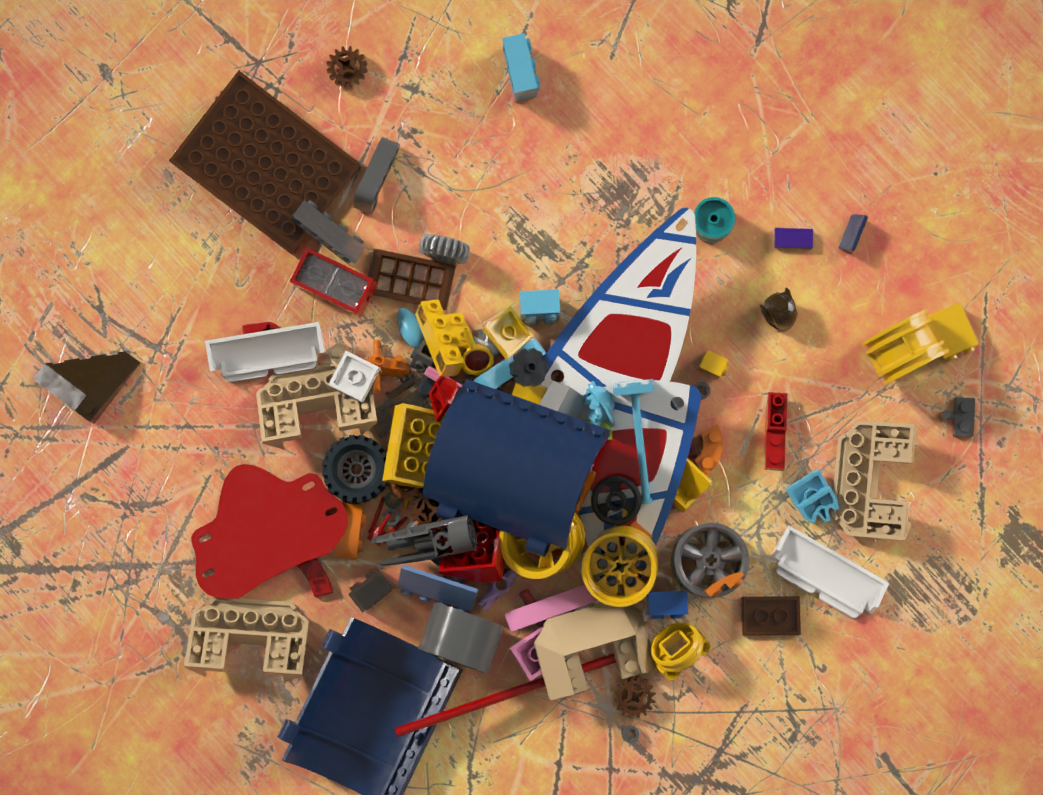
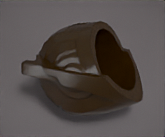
[760,288,798,331]

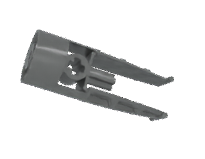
[371,515,477,569]

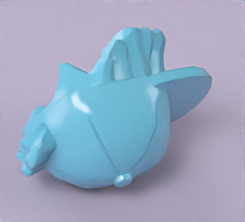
[583,381,615,427]

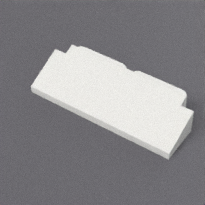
[205,322,326,382]
[770,525,889,619]

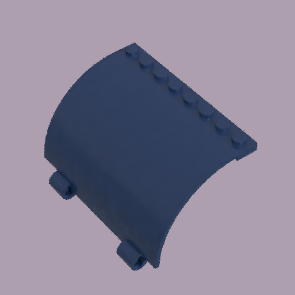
[423,379,610,557]
[277,617,463,795]

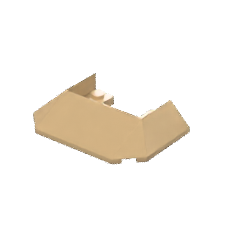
[256,363,377,450]
[831,421,919,541]
[184,597,309,682]
[534,603,657,700]

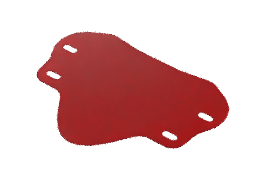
[191,464,348,599]

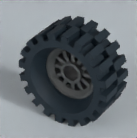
[322,435,387,504]

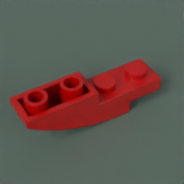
[764,392,787,471]

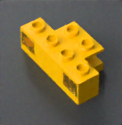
[415,299,471,377]

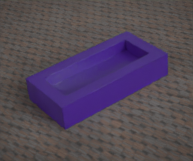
[774,228,813,249]

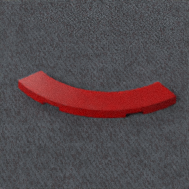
[296,558,334,597]

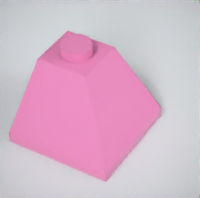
[510,627,543,681]

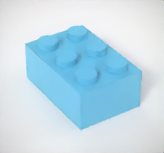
[502,33,540,102]
[520,289,560,325]

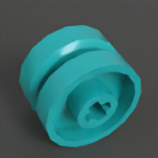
[694,197,735,243]

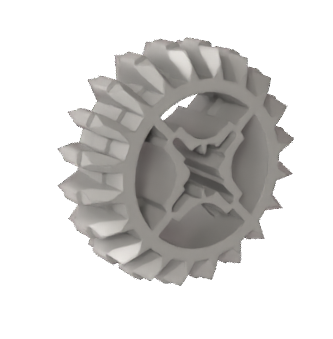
[419,234,470,264]

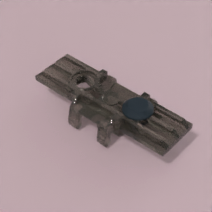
[373,367,452,438]

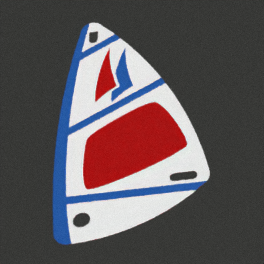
[539,208,696,412]
[576,380,701,595]

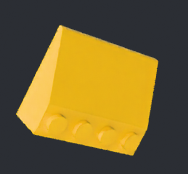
[382,403,446,489]

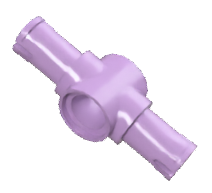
[478,567,518,611]

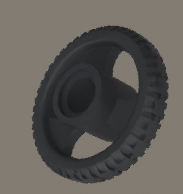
[591,475,641,526]

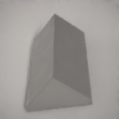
[539,380,586,418]

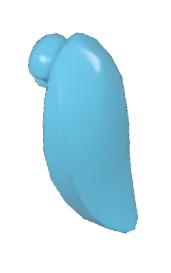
[398,308,425,348]

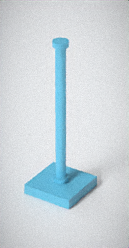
[613,379,654,504]

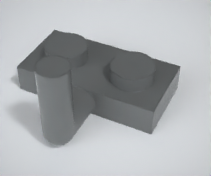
[939,397,975,437]

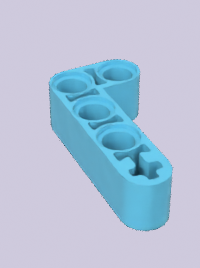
[473,338,546,389]

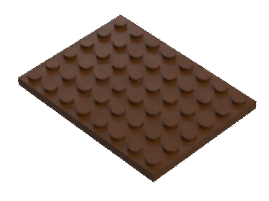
[169,70,361,255]

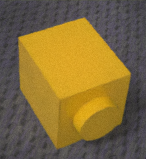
[698,350,729,379]

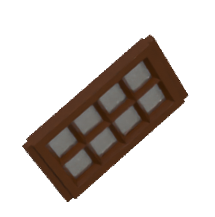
[368,249,456,311]

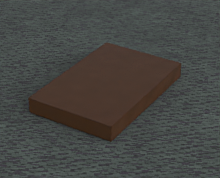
[741,596,801,636]

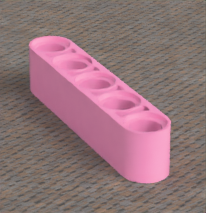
[504,585,598,632]

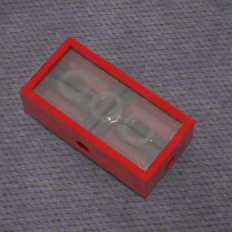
[289,247,378,318]

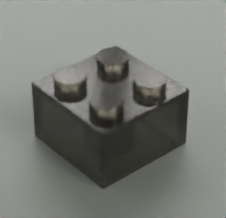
[348,569,395,613]

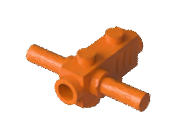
[364,340,410,393]

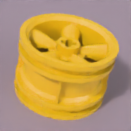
[860,309,949,386]
[499,513,585,579]

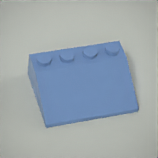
[397,565,479,612]

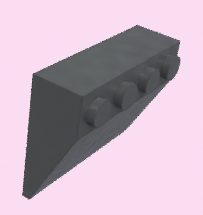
[290,200,365,266]

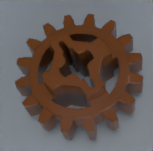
[326,46,368,88]
[410,491,443,529]
[614,676,656,718]

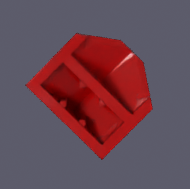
[429,376,458,422]

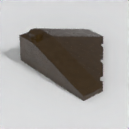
[33,351,140,424]

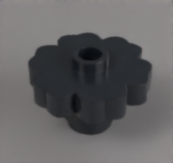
[509,348,548,387]

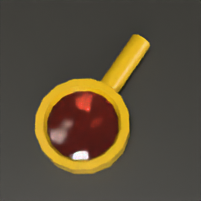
[461,327,494,375]

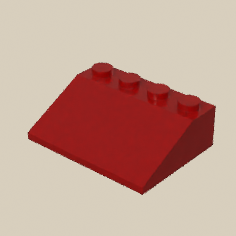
[439,515,505,583]

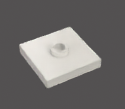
[328,351,381,402]

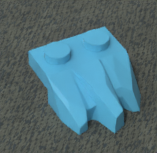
[785,469,839,524]

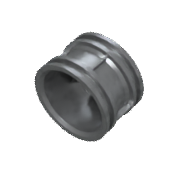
[671,523,749,598]

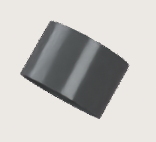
[418,602,504,674]

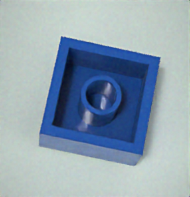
[646,591,688,619]

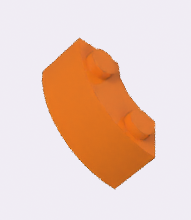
[692,424,723,475]
[334,503,366,560]

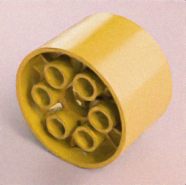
[582,526,660,607]

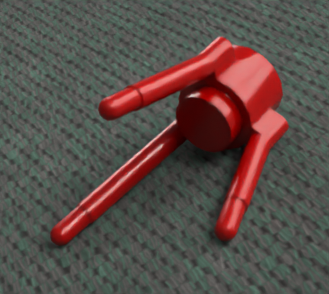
[367,497,408,546]

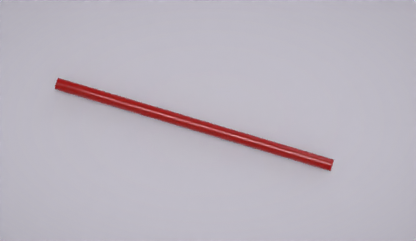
[394,653,616,737]

